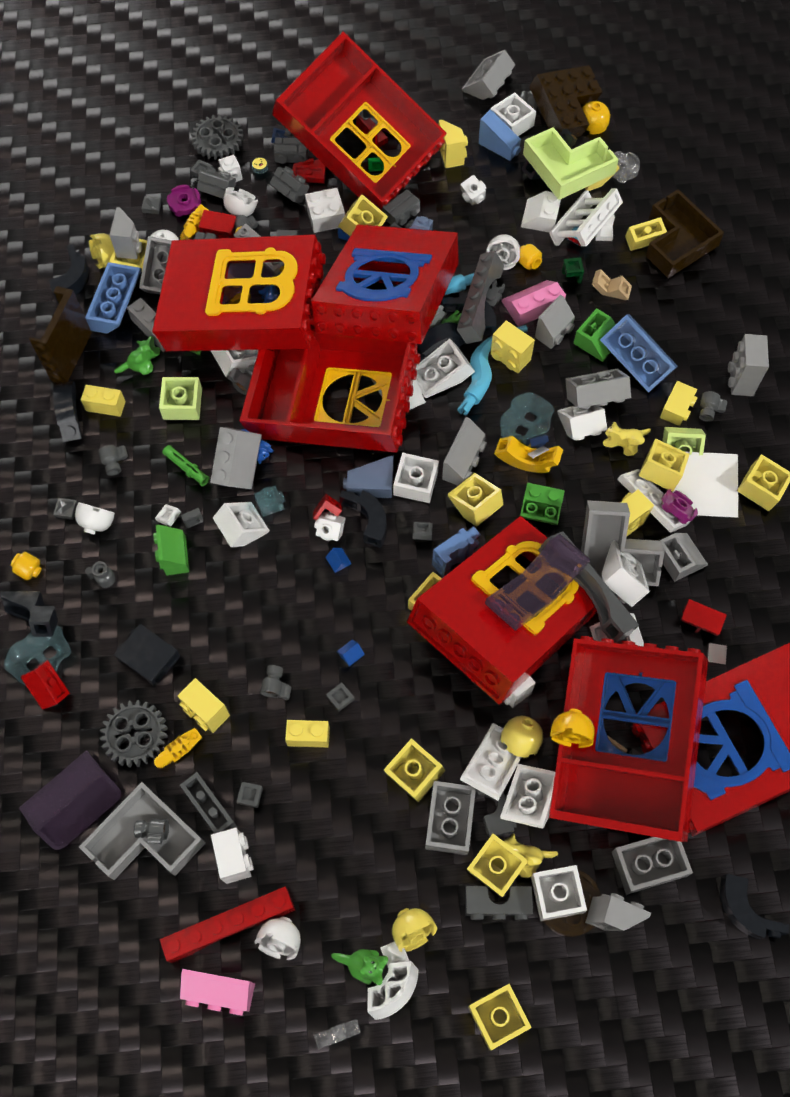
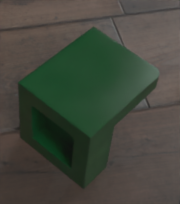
[562,257,584,284]

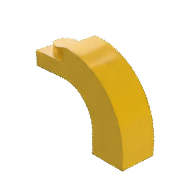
[494,436,563,473]

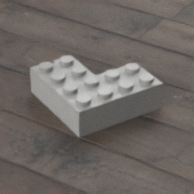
[581,500,665,586]
[79,782,205,880]

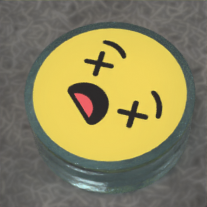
[252,157,268,174]

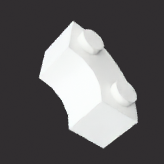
[367,961,418,1020]

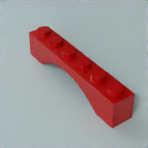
[160,886,295,963]

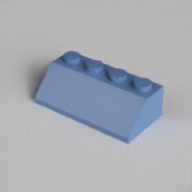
[85,262,141,334]
[600,314,678,392]

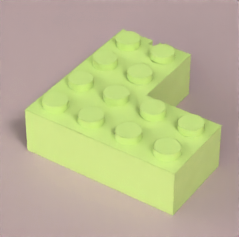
[523,127,619,200]

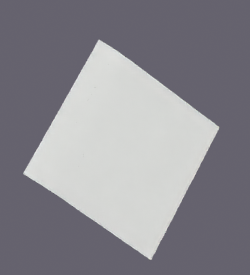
[673,452,738,518]

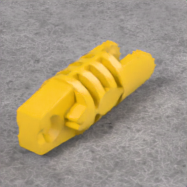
[180,204,208,240]
[154,728,202,768]

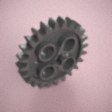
[191,114,244,160]
[100,700,168,768]

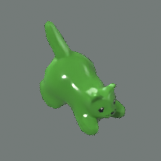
[114,336,160,375]
[331,949,388,985]

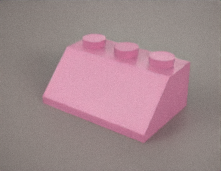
[501,280,566,327]
[180,969,255,1016]

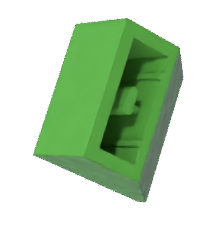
[573,308,616,362]
[520,483,565,525]
[153,525,189,576]

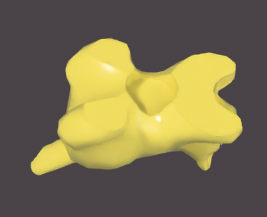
[603,422,651,456]
[504,833,558,878]

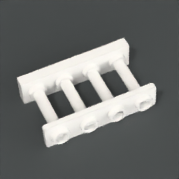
[549,188,623,246]

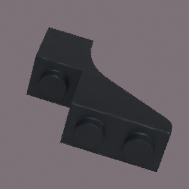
[0,591,58,637]

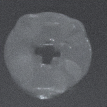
[612,151,640,183]
[314,1019,361,1049]

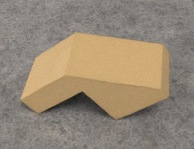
[592,269,632,300]

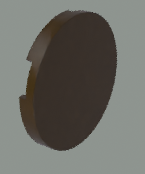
[537,870,601,937]

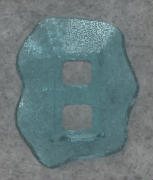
[500,392,554,444]
[4,626,71,685]

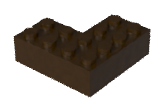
[529,65,602,137]
[646,189,724,278]

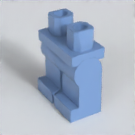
[432,526,481,577]

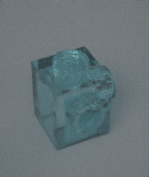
[254,486,285,517]

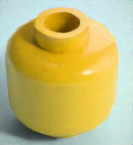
[518,244,542,270]
[10,552,42,580]

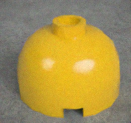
[582,101,610,134]
[550,709,595,748]

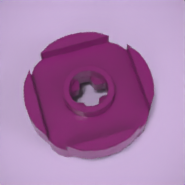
[167,185,201,217]
[661,489,698,524]

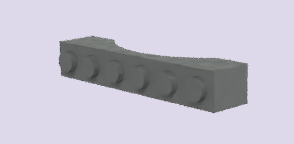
[457,251,504,344]
[538,531,639,643]

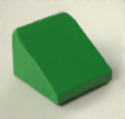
[368,157,384,172]

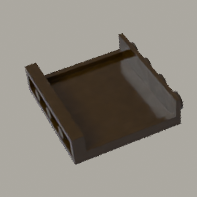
[29,286,92,383]

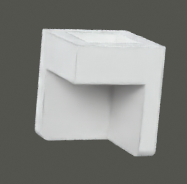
[595,214,615,241]

